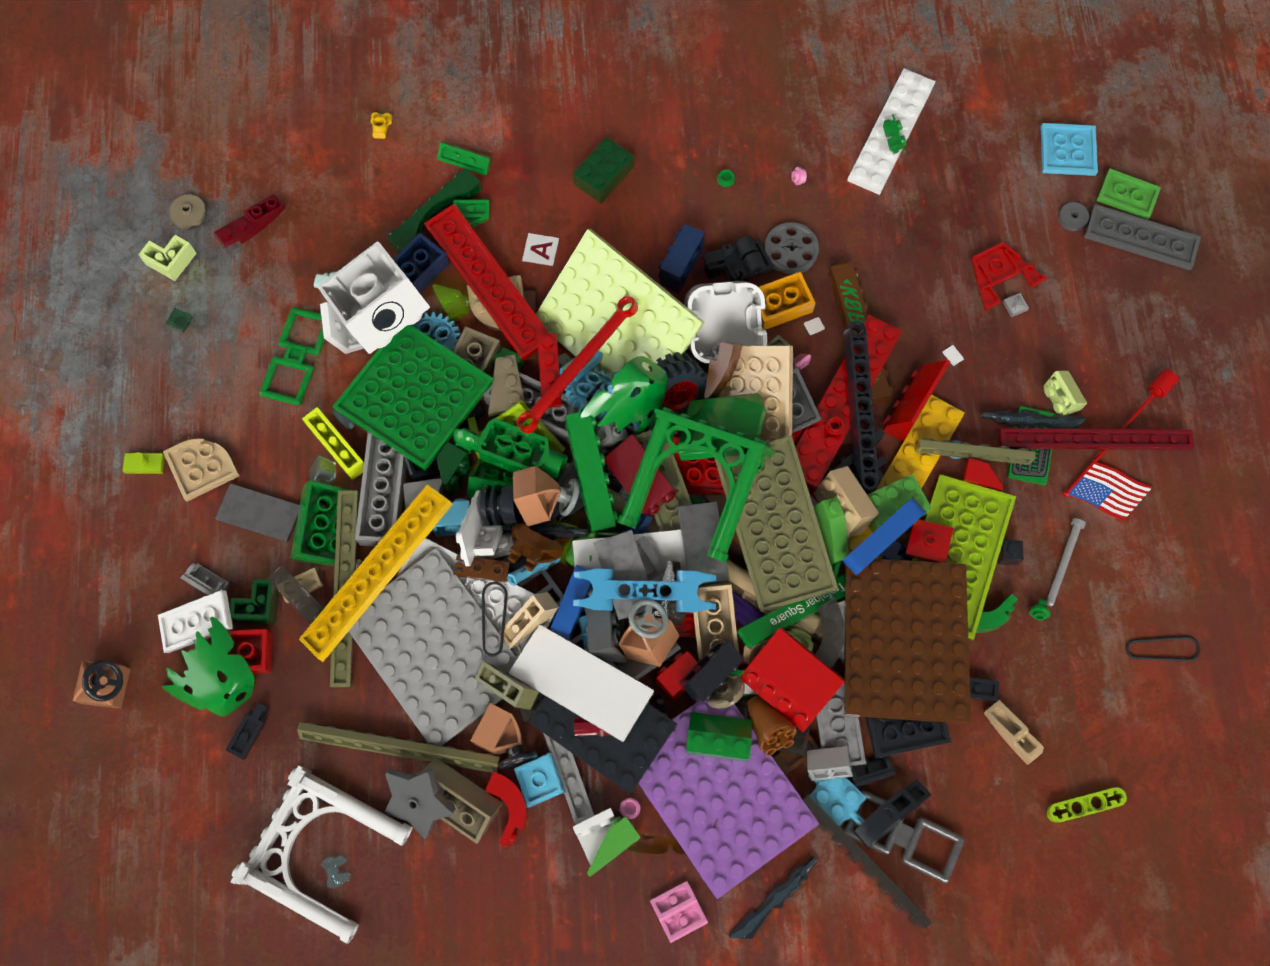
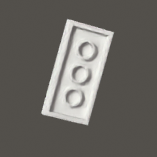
[158,590,233,653]

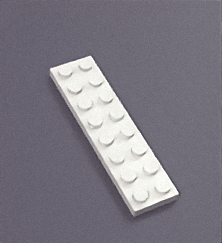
[847,69,936,195]

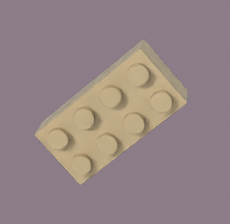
[693,581,740,665]

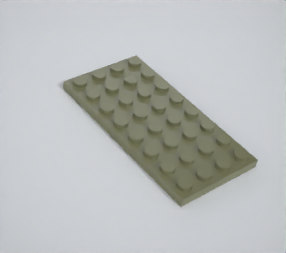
[715,435,838,612]

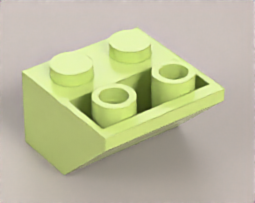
[1043,371,1087,415]

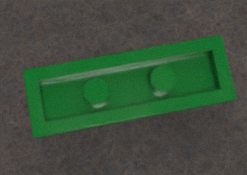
[437,141,492,175]

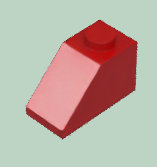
[961,458,1003,492]

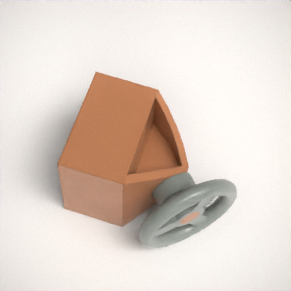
[513,466,580,526]
[619,599,679,667]

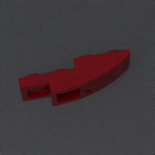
[214,194,285,248]

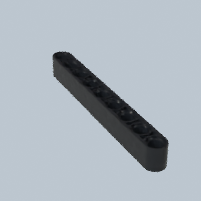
[843,321,879,493]

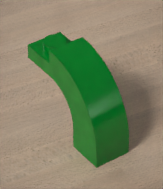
[976,594,1018,633]

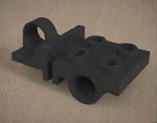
[702,236,774,282]

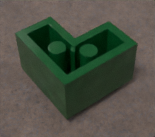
[230,579,279,623]

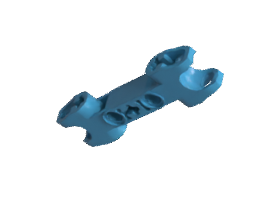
[573,569,716,612]

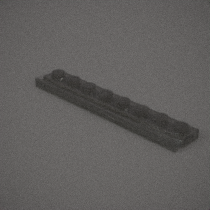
[802,794,932,928]

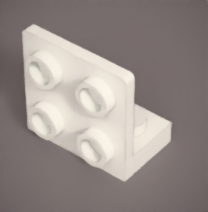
[573,808,615,865]

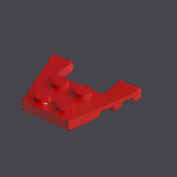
[971,242,1047,311]

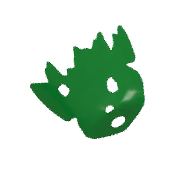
[580,356,668,436]
[162,616,254,717]

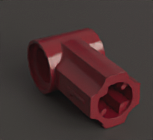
[574,717,612,736]

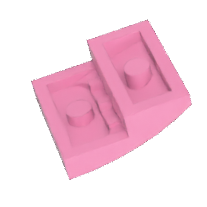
[650,881,708,943]

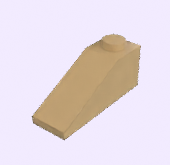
[499,592,559,649]

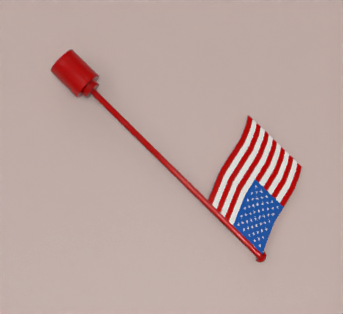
[1062,369,1179,520]

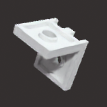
[320,302,364,354]

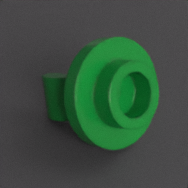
[1030,598,1050,621]

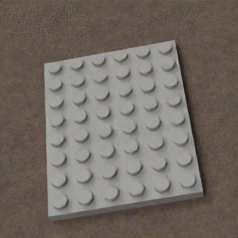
[349,548,518,747]

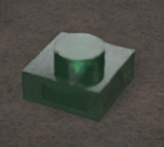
[166,308,193,333]

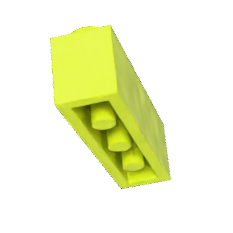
[302,407,364,481]

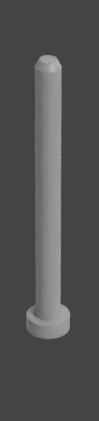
[1047,518,1086,607]

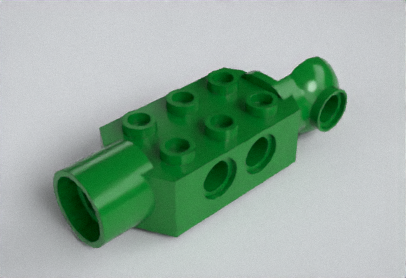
[453,418,568,481]

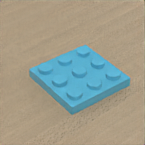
[1041,123,1098,176]

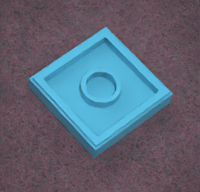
[514,753,566,808]

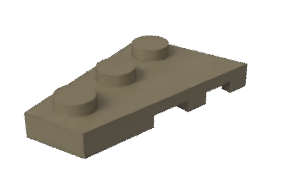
[488,354,525,417]

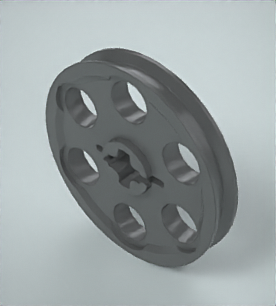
[764,222,819,275]

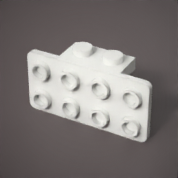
[456,491,503,566]

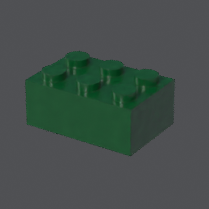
[573,137,634,204]

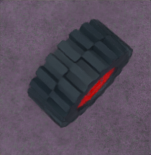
[639,352,707,415]

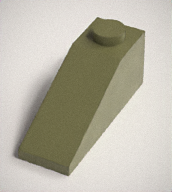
[475,661,539,710]

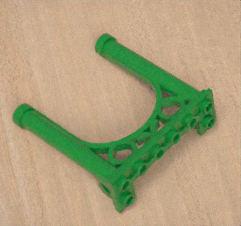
[617,407,775,563]

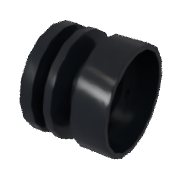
[480,484,523,526]

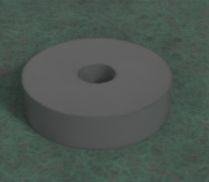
[1058,202,1089,231]

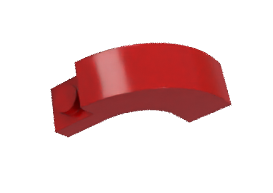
[485,771,528,848]

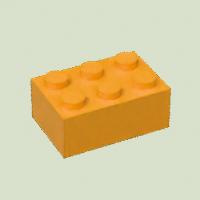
[758,272,815,330]

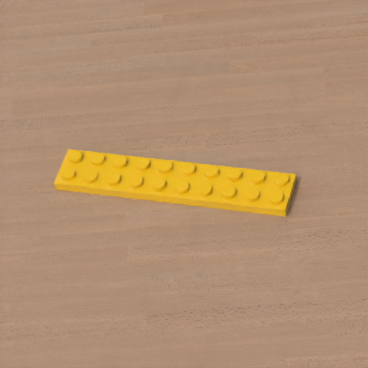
[848,395,964,559]
[299,484,453,662]

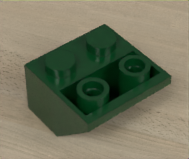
[437,442,472,496]

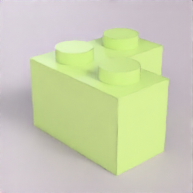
[138,235,197,281]

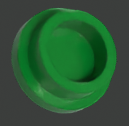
[717,169,735,187]

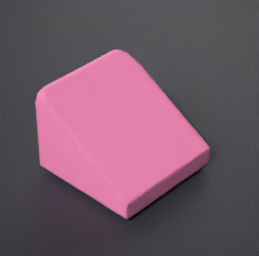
[793,354,811,371]

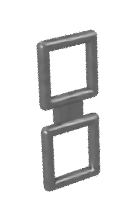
[843,789,965,883]

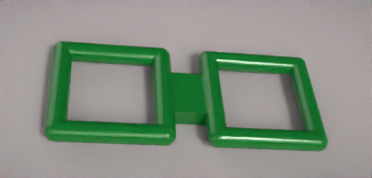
[259,307,325,406]

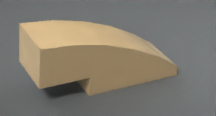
[984,700,1044,765]

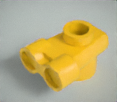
[371,112,392,139]

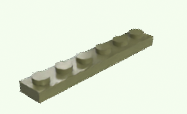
[915,438,1035,465]

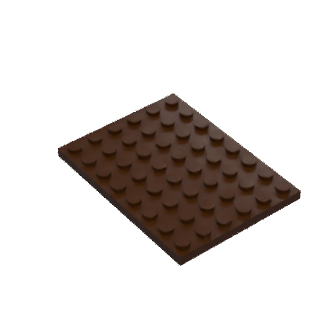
[844,559,971,724]

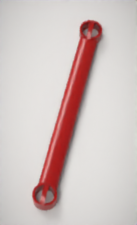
[517,296,638,434]

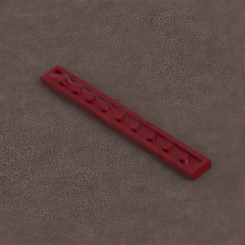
[999,428,1194,450]

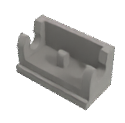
[181,563,231,595]
[807,746,853,781]

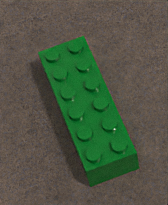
[565,412,618,533]

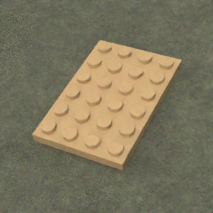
[720,346,793,443]

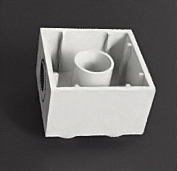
[318,241,430,354]

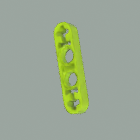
[1046,787,1127,823]

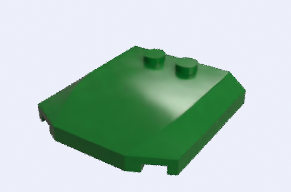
[678,393,766,461]

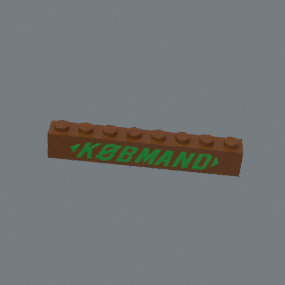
[829,262,893,405]

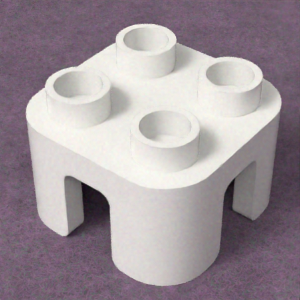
[684,281,767,363]

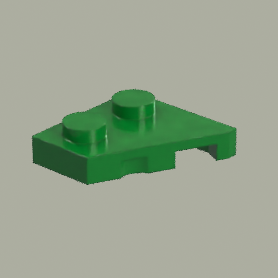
[453,200,490,228]

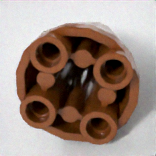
[747,696,797,756]

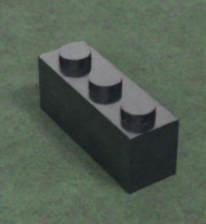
[679,640,743,702]

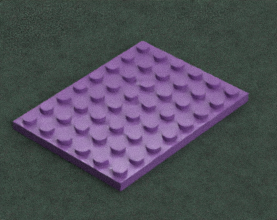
[638,701,819,899]

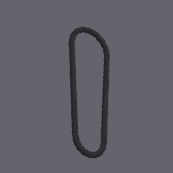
[482,582,508,657]
[1125,636,1200,661]

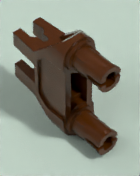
[508,519,570,572]

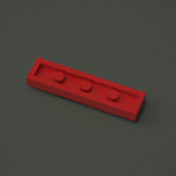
[538,333,562,408]

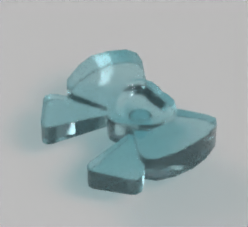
[321,855,351,888]

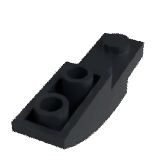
[854,779,931,849]

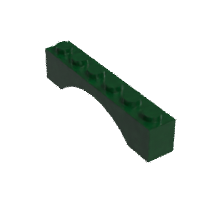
[387,168,482,254]

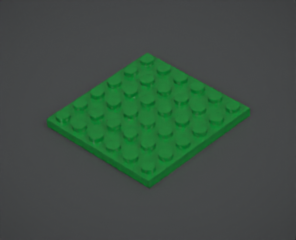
[332,325,494,471]

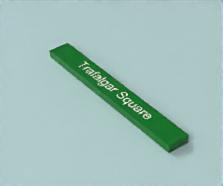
[737,574,845,649]

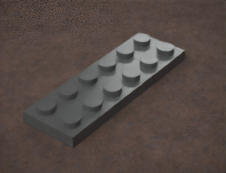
[1084,204,1201,270]

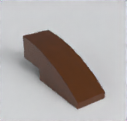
[704,342,743,398]

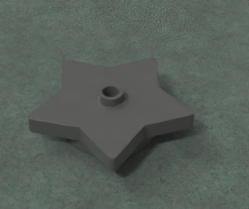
[384,768,456,839]

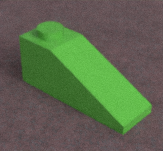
[813,497,849,564]
[587,816,641,877]

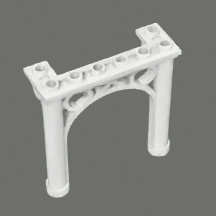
[231,765,412,944]

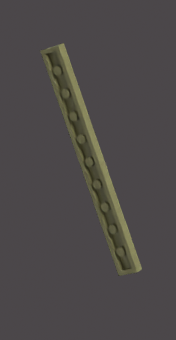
[330,491,359,687]
[297,722,500,773]

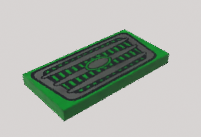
[1007,406,1056,486]

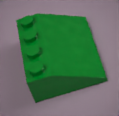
[290,481,361,566]

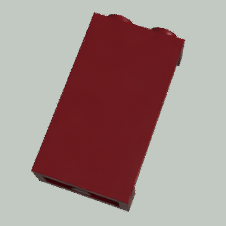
[604,434,679,516]

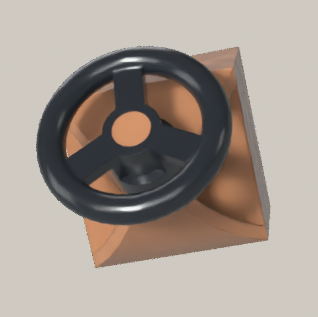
[73,660,130,709]
[470,703,538,769]

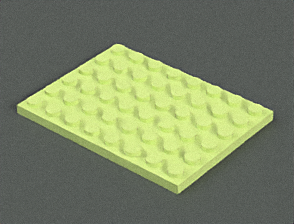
[536,229,705,390]

